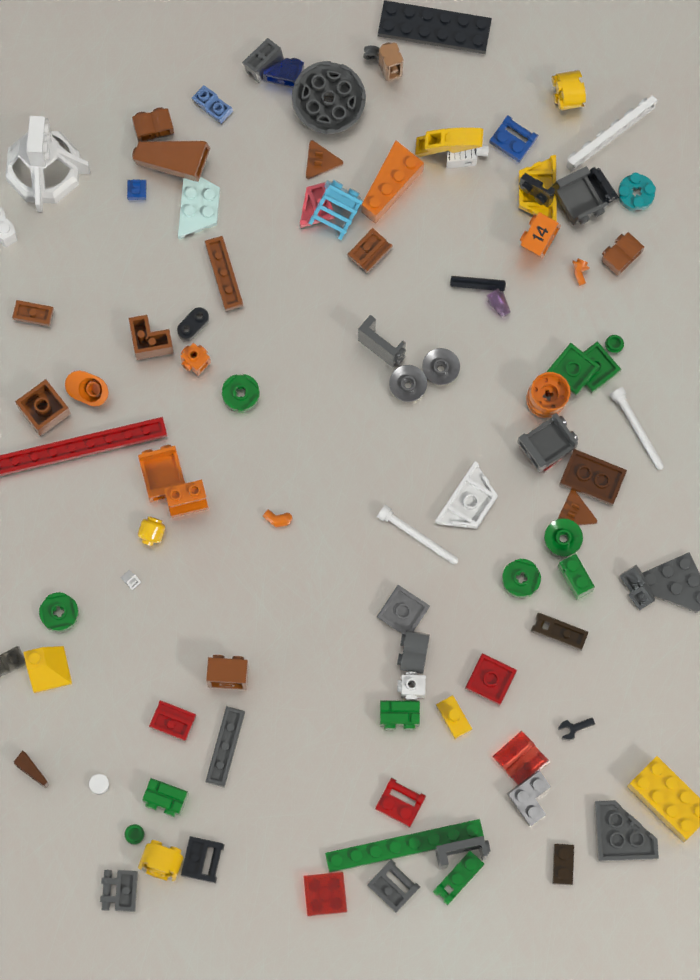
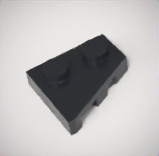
[519,173,555,208]

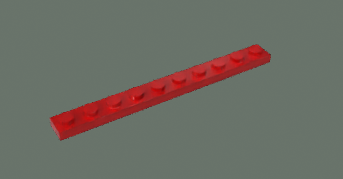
[0,417,167,476]

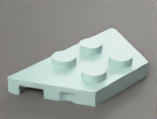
[178,177,220,239]

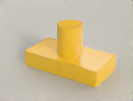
[436,695,472,739]

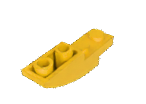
[415,128,483,157]

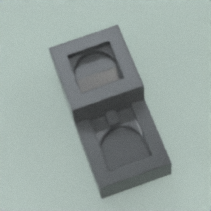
[620,565,655,610]

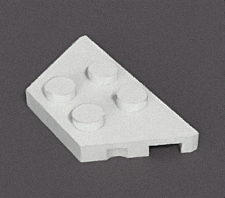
[435,461,498,529]

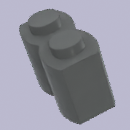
[397,630,430,674]

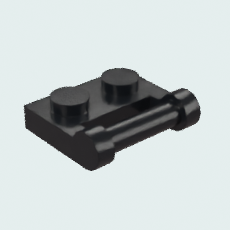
[181,836,225,884]

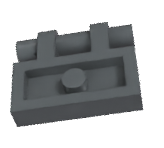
[100,870,138,912]

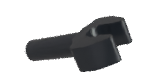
[558,717,595,741]

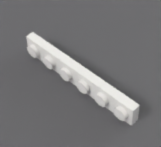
[566,95,658,172]

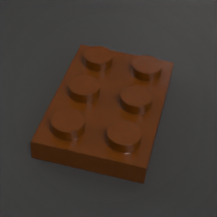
[559,449,627,506]

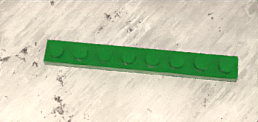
[325,819,484,873]

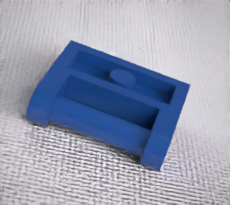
[489,115,539,163]

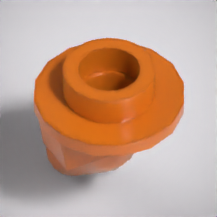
[572,258,590,286]

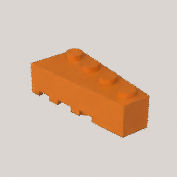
[361,141,424,224]

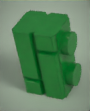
[558,554,595,600]
[380,700,420,730]
[142,778,189,817]

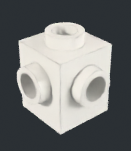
[397,672,426,701]

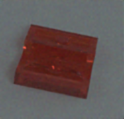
[493,731,550,785]

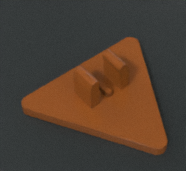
[306,140,343,179]
[558,490,597,525]

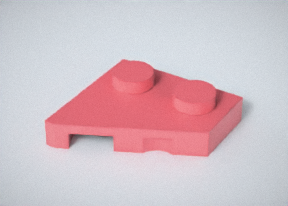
[300,182,335,228]

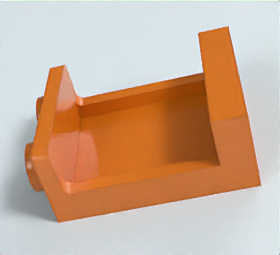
[138,445,185,503]
[164,480,209,518]

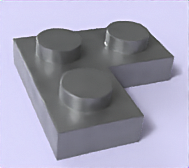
[507,770,551,826]

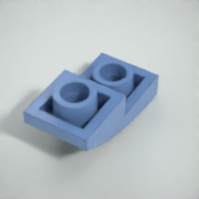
[192,85,233,124]

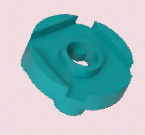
[618,173,656,211]

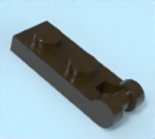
[531,613,589,651]

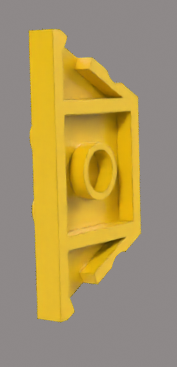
[519,155,557,222]

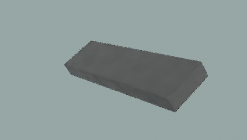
[206,706,245,788]

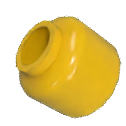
[138,516,165,546]

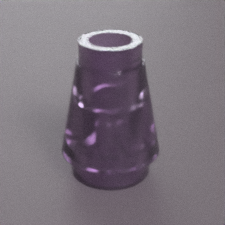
[487,289,511,318]

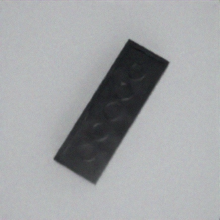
[378,0,492,54]

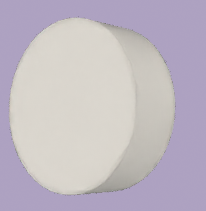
[89,774,109,795]

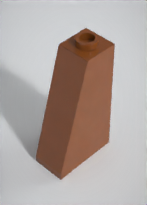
[132,141,210,182]

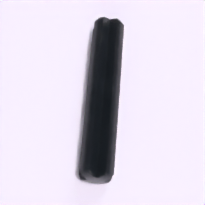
[450,276,506,291]

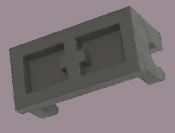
[242,38,284,83]

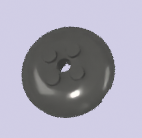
[292,61,366,134]

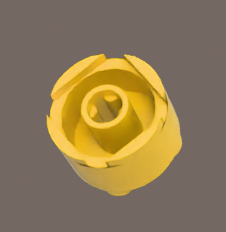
[552,70,586,111]
[138,840,184,881]

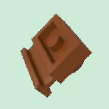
[347,228,393,274]

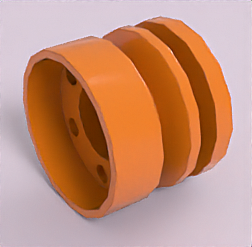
[526,372,570,418]

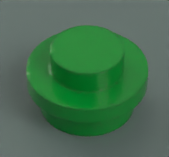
[605,335,624,354]
[125,824,145,844]

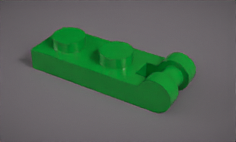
[433,851,484,905]

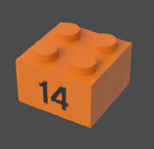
[520,212,561,258]

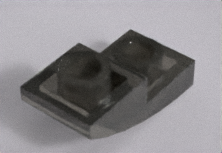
[0,646,26,677]

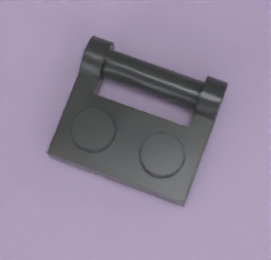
[367,859,420,913]

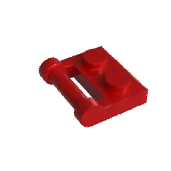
[375,777,426,828]

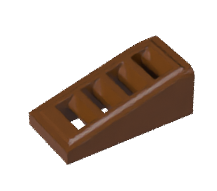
[14,750,49,788]

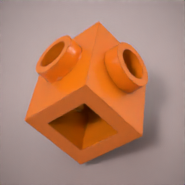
[180,343,211,376]

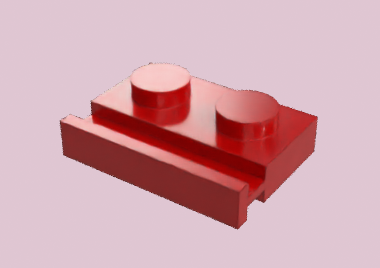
[149,700,197,742]

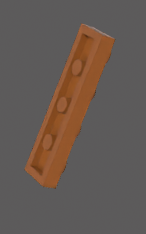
[205,236,243,311]

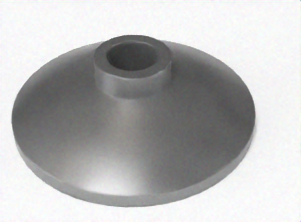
[422,348,460,385]
[389,365,427,402]

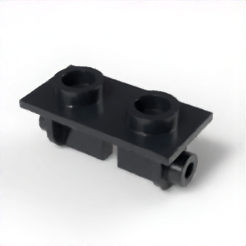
[587,167,619,204]

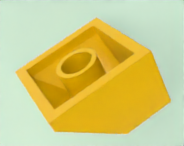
[23,646,72,693]

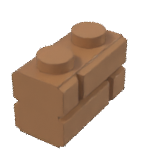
[378,42,404,81]

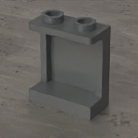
[552,166,609,225]
[358,315,406,367]
[517,413,578,473]
[435,836,490,870]

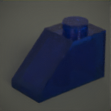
[263,58,304,88]

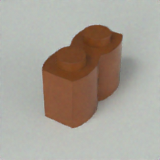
[132,107,174,142]
[601,232,644,276]

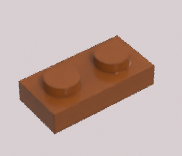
[12,300,54,327]

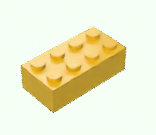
[627,756,700,843]

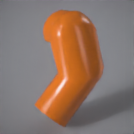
[263,509,293,527]

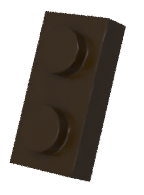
[552,844,574,885]

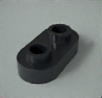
[177,307,209,341]

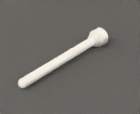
[610,387,664,470]
[377,505,458,564]

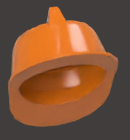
[65,370,109,407]

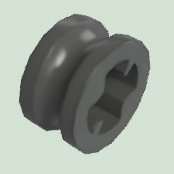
[363,45,380,61]

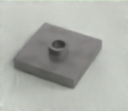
[377,585,430,635]

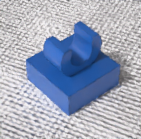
[127,179,147,200]

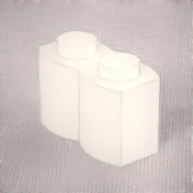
[0,206,18,247]

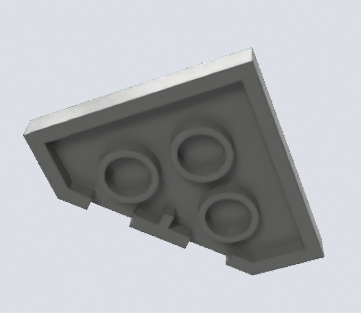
[642,552,700,613]
[595,800,659,862]

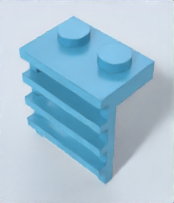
[308,180,363,240]

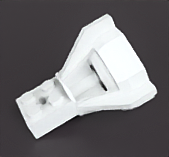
[6,116,90,212]

